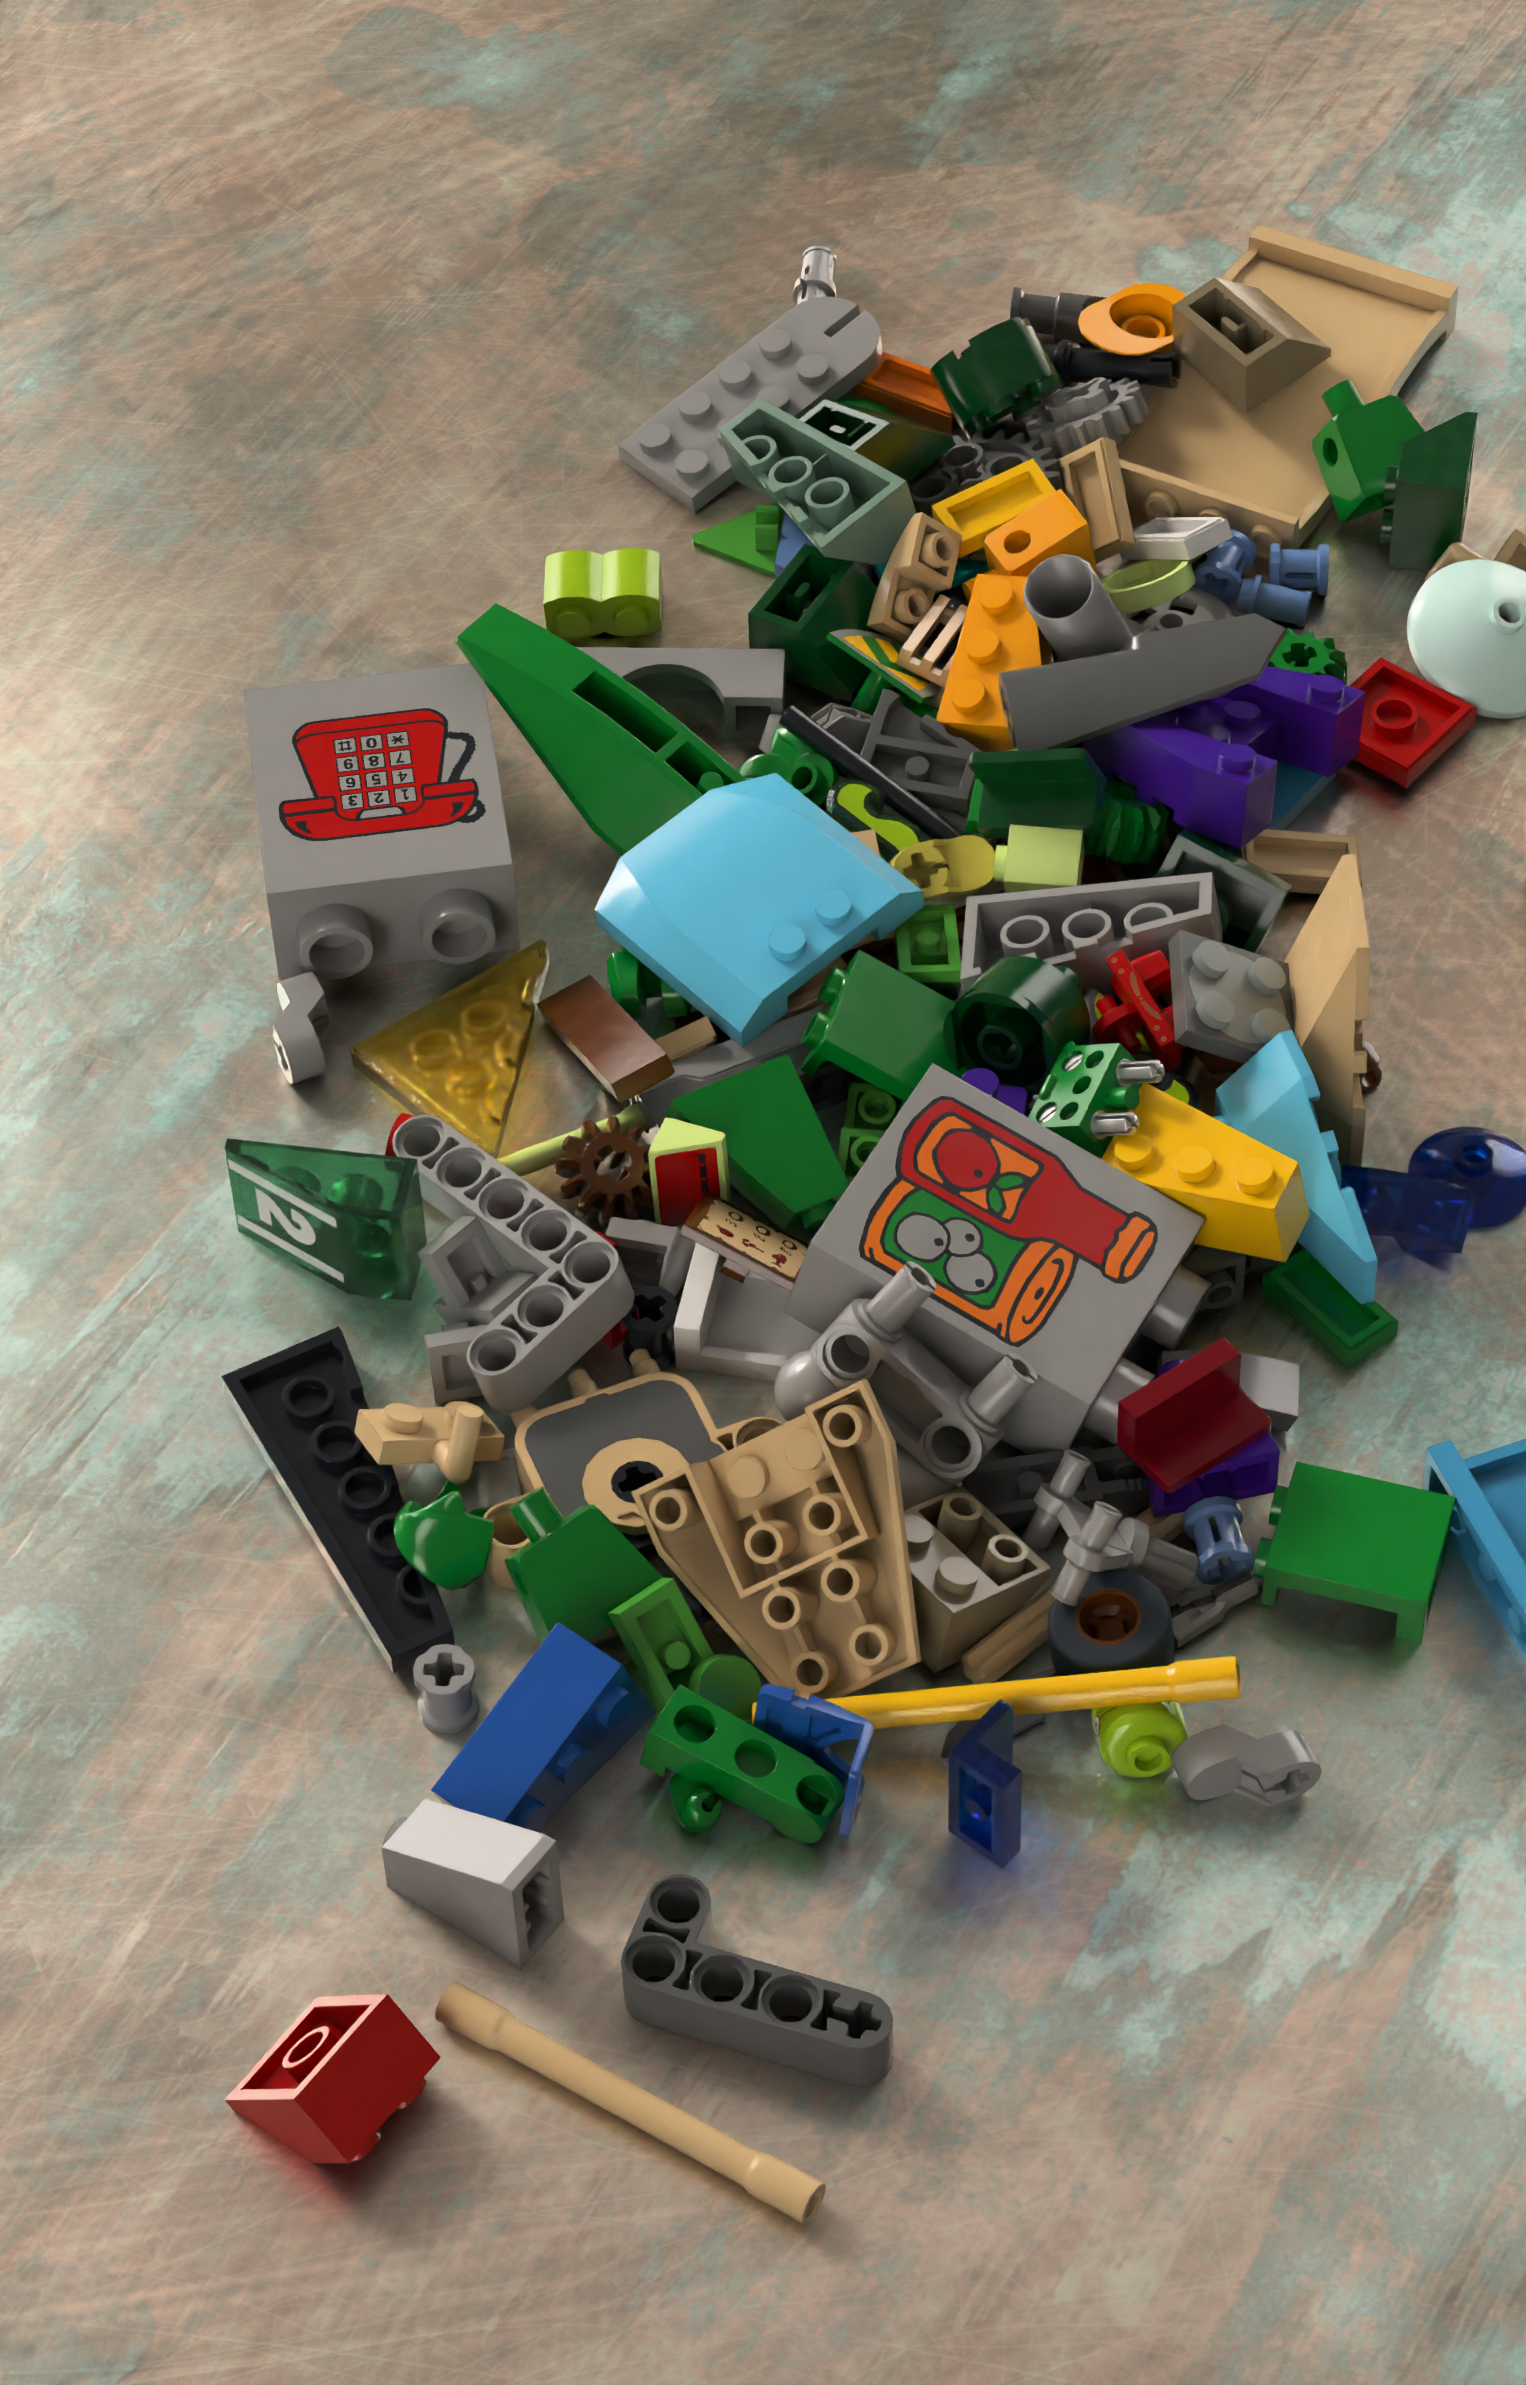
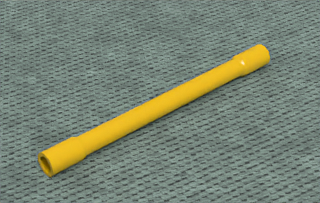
[752,1656,1242,1729]

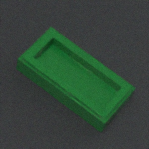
[1261,1248,1399,1368]

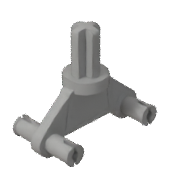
[1021,1450,1199,1606]

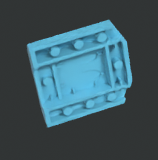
[595,773,924,1048]

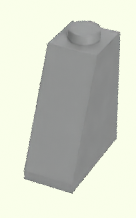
[381,1798,565,1969]

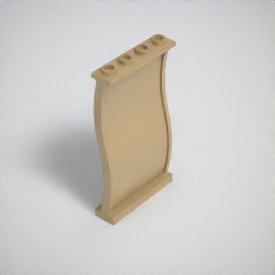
[1116,224,1459,560]

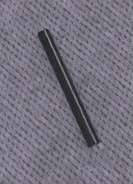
[779,705,966,840]

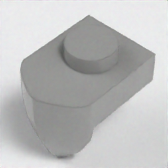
[605,1217,696,1299]

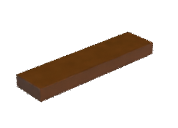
[536,975,675,1103]

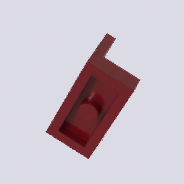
[1117,1337,1272,1493]

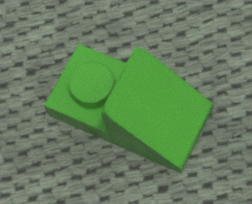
[894,904,961,1000]
[608,1577,714,1714]

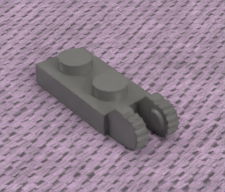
[959,1446,1150,1528]

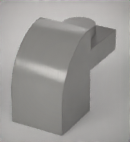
[417,1215,538,1327]

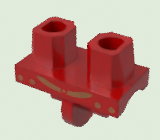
[1092,950,1187,1073]

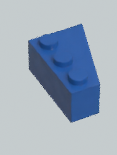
[431,1622,656,1833]

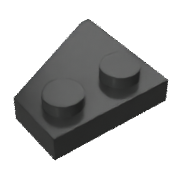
[852,689,982,813]

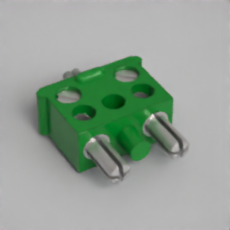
[1028,1041,1165,1156]

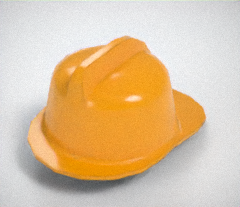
[1078,283,1186,356]

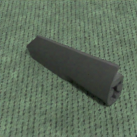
[998,613,1286,750]

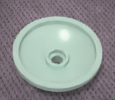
[1407,559,1526,719]

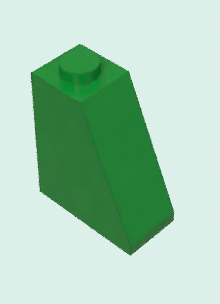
[664,1054,850,1231]

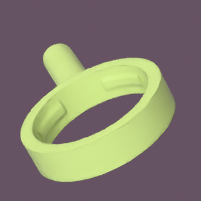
[1100,552,1205,614]

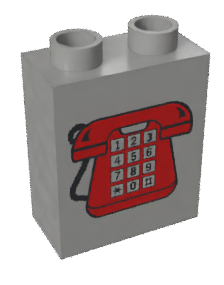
[244,663,520,979]

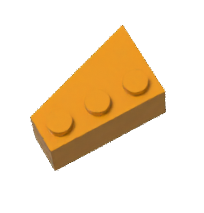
[936,574,1054,752]

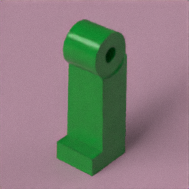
[639,1684,846,1844]

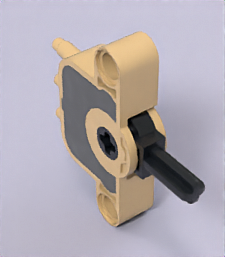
[483,1348,784,1629]

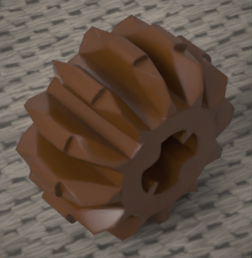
[554,1116,653,1227]

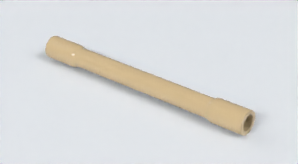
[435,1982,826,2224]

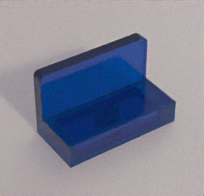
[948,1699,1022,1868]

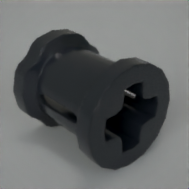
[620,1285,678,1370]

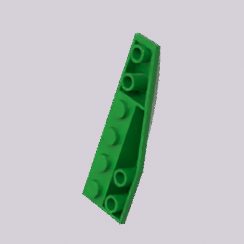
[455,603,747,856]

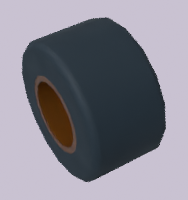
[1048,1569,1175,1676]

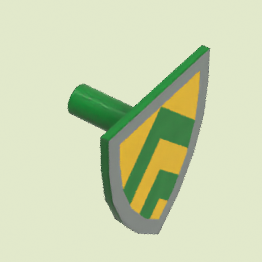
[826,629,941,715]

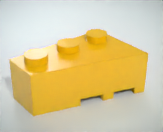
[1101,1083,1310,1263]

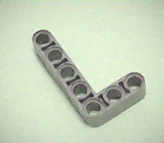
[392,1115,635,1413]

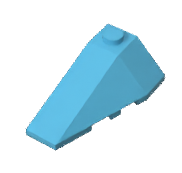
[1213,1030,1378,1304]

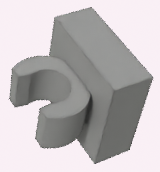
[424,1321,488,1404]

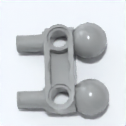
[774,1261,1038,1511]

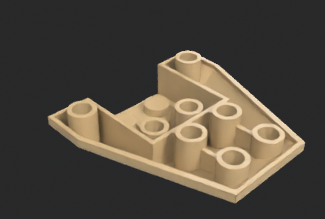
[631,1379,921,1699]

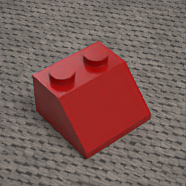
[225,1994,441,2164]

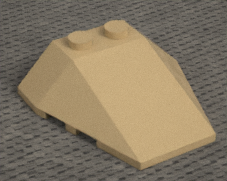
[1284,854,1370,1168]

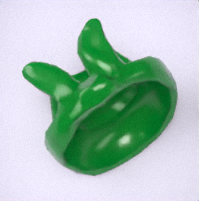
[394,1479,495,1590]

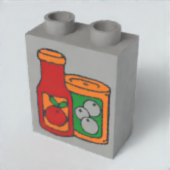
[783,1063,1212,1455]

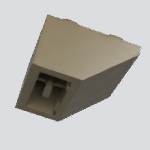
[1172,278,1331,413]
[904,1486,1052,1673]

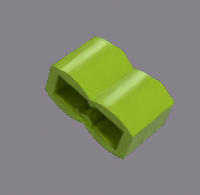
[543,548,663,639]

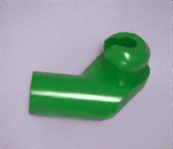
[668,1773,723,1833]

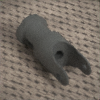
[1010,287,1106,346]

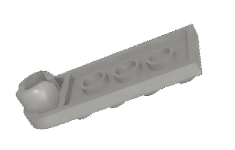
[617,296,882,513]

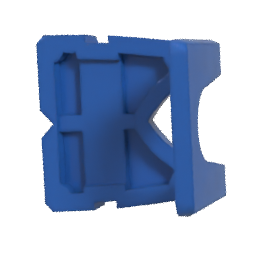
[753,1684,874,1838]

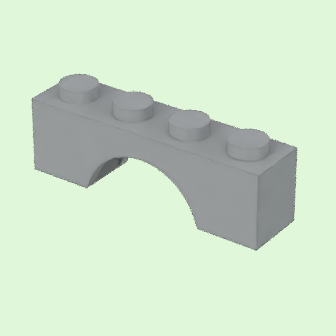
[576,647,786,740]

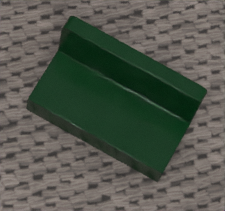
[968,748,1107,839]

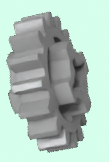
[1026,377,1149,457]

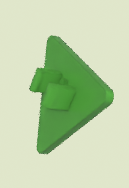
[692,503,785,577]

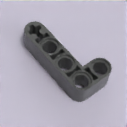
[621,1874,894,2087]

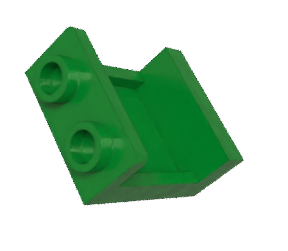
[800,950,968,1102]
[1253,1461,1456,1644]

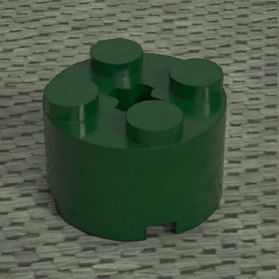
[930,317,1063,441]
[943,956,1091,1100]

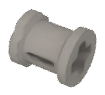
[413,1644,480,1735]

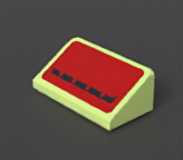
[648,1117,732,1228]

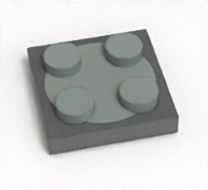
[1168,929,1294,1064]

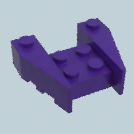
[1083,666,1366,849]

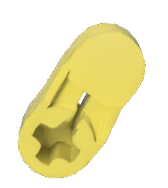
[889,835,995,902]

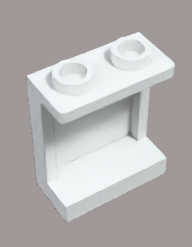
[674,1242,821,1382]

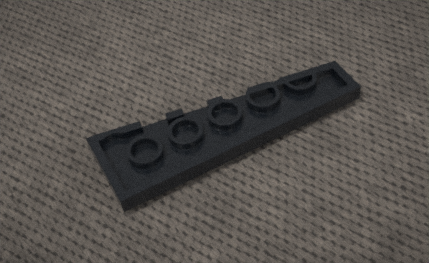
[221,1326,455,1674]

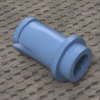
[1237,575,1313,628]

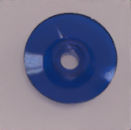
[1408,1126,1526,1228]

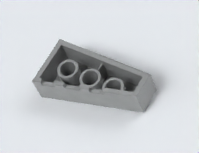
[960,872,1223,998]

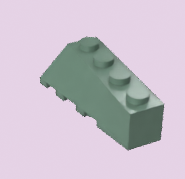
[719,397,916,566]

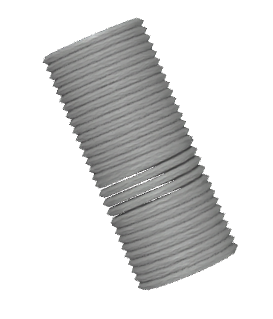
[1023,554,1134,662]

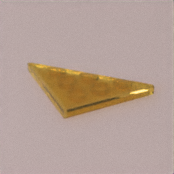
[349,939,550,1160]

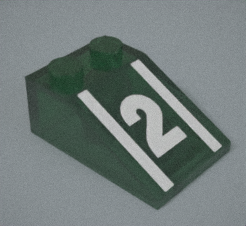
[224,1138,427,1301]

